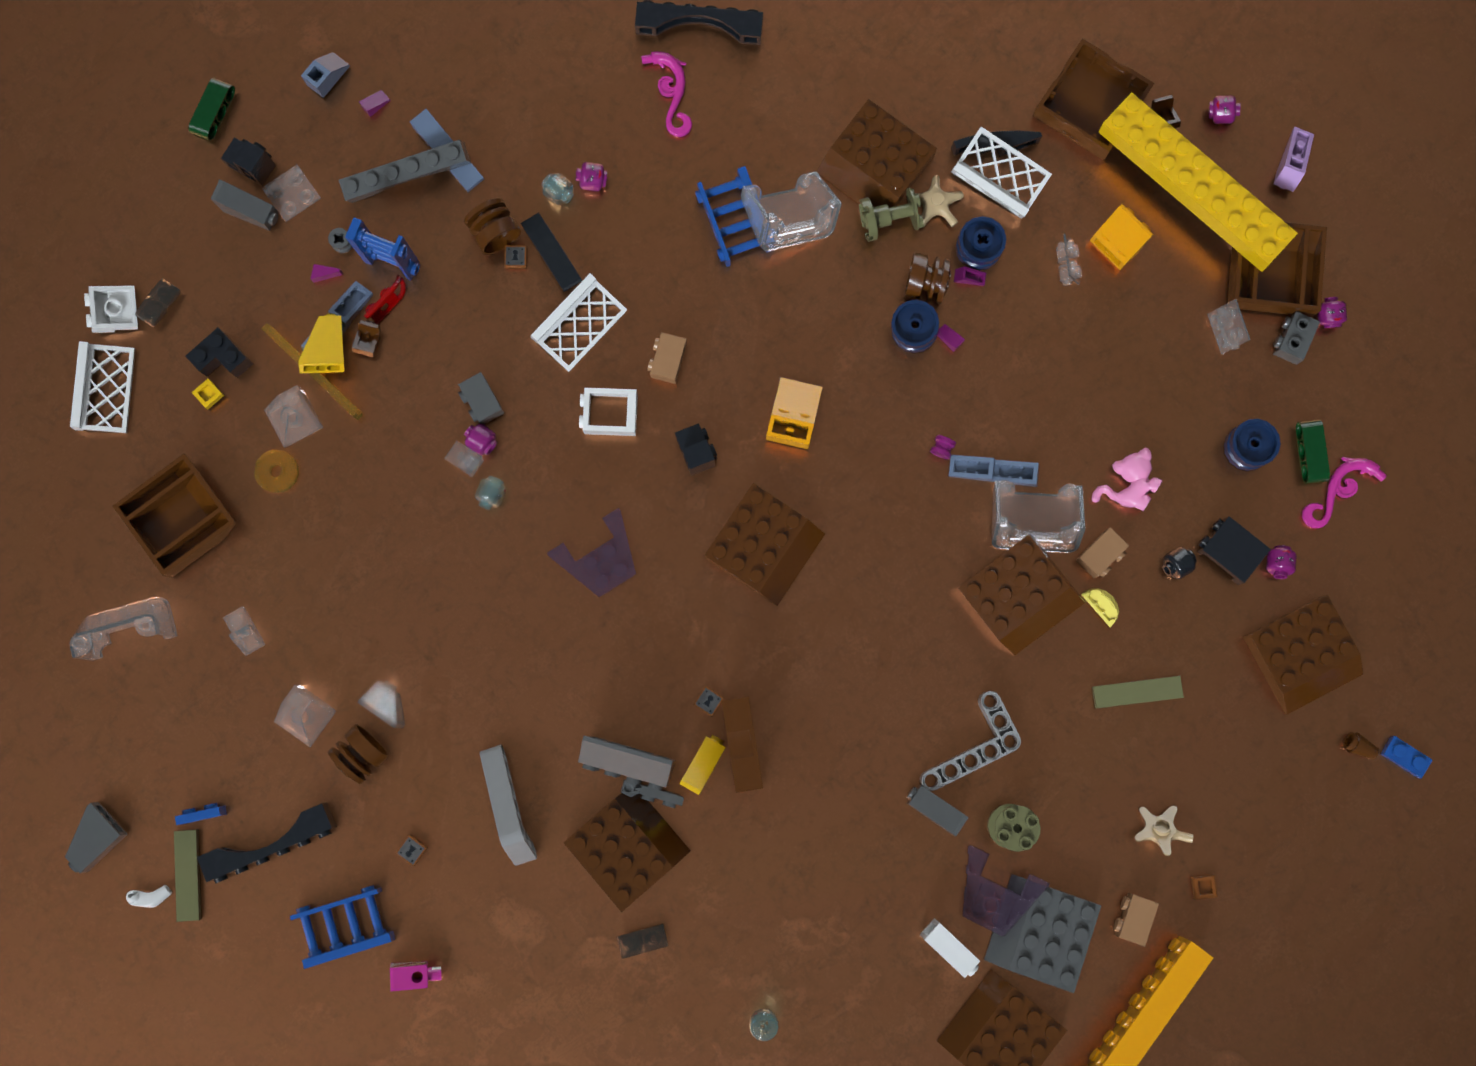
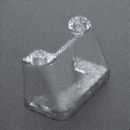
[741,171,842,251]
[991,480,1086,553]
[70,596,177,661]

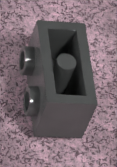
[1273,311,1320,365]
[458,372,504,424]

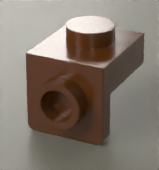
[1151,95,1181,128]
[352,320,380,357]

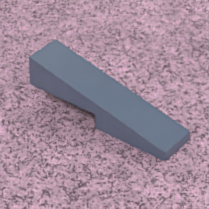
[410,109,484,192]
[301,281,373,352]
[949,455,1040,487]

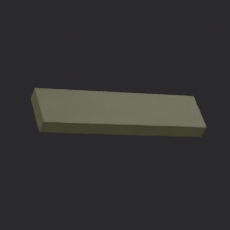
[1092,676,1184,709]
[174,829,201,922]

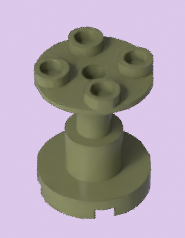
[859,187,924,242]
[987,804,1041,852]

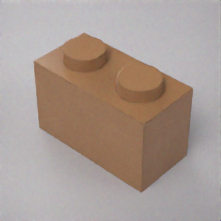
[647,332,687,384]
[1076,527,1129,578]
[1113,892,1159,947]

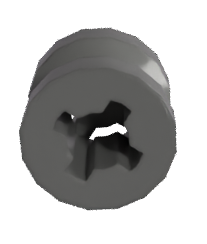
[328,228,352,253]

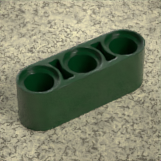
[188,78,235,141]
[1296,420,1330,483]

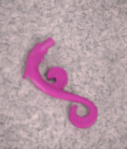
[641,51,692,137]
[1302,457,1387,528]

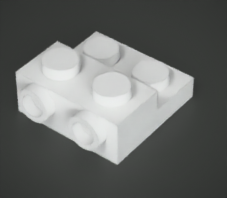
[84,286,138,333]

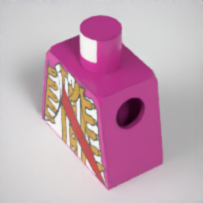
[390,961,442,991]

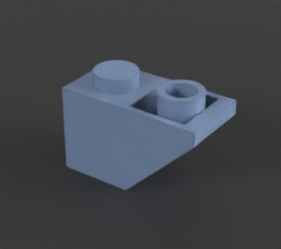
[301,52,350,98]

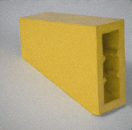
[299,314,344,373]
[680,735,726,795]

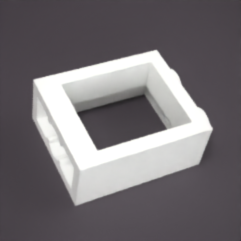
[579,388,638,436]
[920,918,980,978]

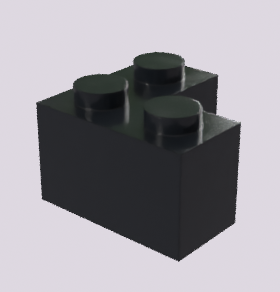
[221,137,276,186]
[185,327,253,378]
[675,423,717,476]

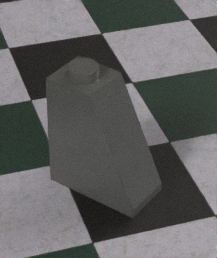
[211,179,278,231]
[907,785,969,836]
[65,802,128,873]

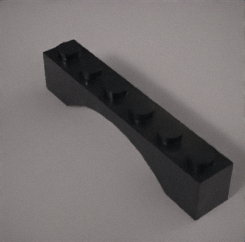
[635,0,763,45]
[197,802,337,884]

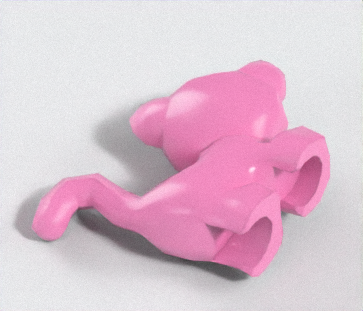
[1091,448,1163,511]

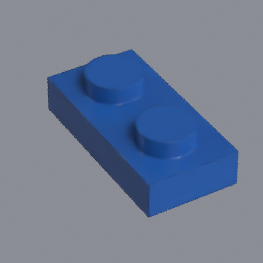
[1381,736,1433,779]
[175,803,227,825]

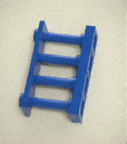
[695,166,775,267]
[345,217,420,281]
[290,885,396,969]

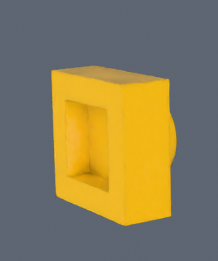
[192,379,224,410]

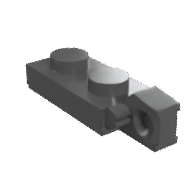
[621,779,684,808]

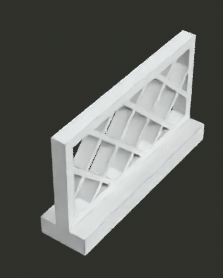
[951,127,1052,219]
[531,273,627,372]
[70,341,136,433]

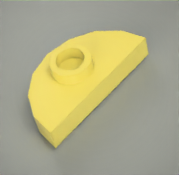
[1081,588,1119,627]

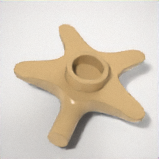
[915,175,964,227]
[1135,806,1194,856]

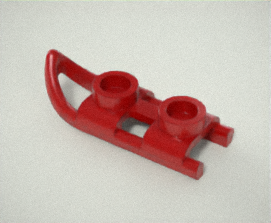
[364,275,406,324]

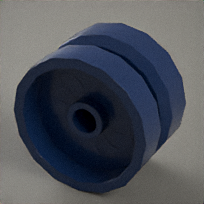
[955,216,1007,271]
[891,300,939,353]
[1224,419,1281,471]

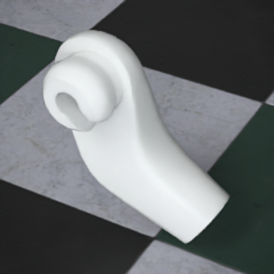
[126,885,172,908]

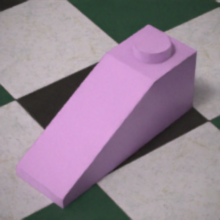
[1274,127,1314,192]

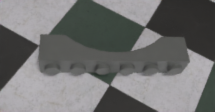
[339,140,471,203]

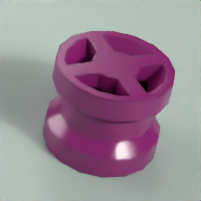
[930,435,956,460]

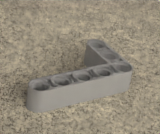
[919,691,1021,791]
[480,745,537,866]

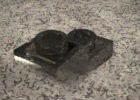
[135,278,180,327]
[617,924,669,959]

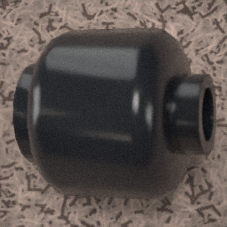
[1163,547,1197,579]

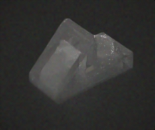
[444,441,484,477]
[223,607,265,656]

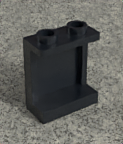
[1197,516,1271,585]

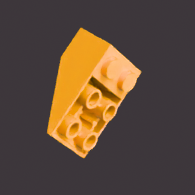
[1090,204,1153,270]
[766,377,823,449]

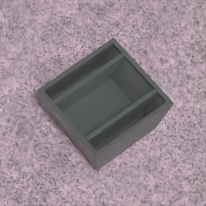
[578,736,676,790]
[984,874,1101,993]

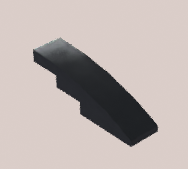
[951,130,1042,157]
[520,212,582,292]

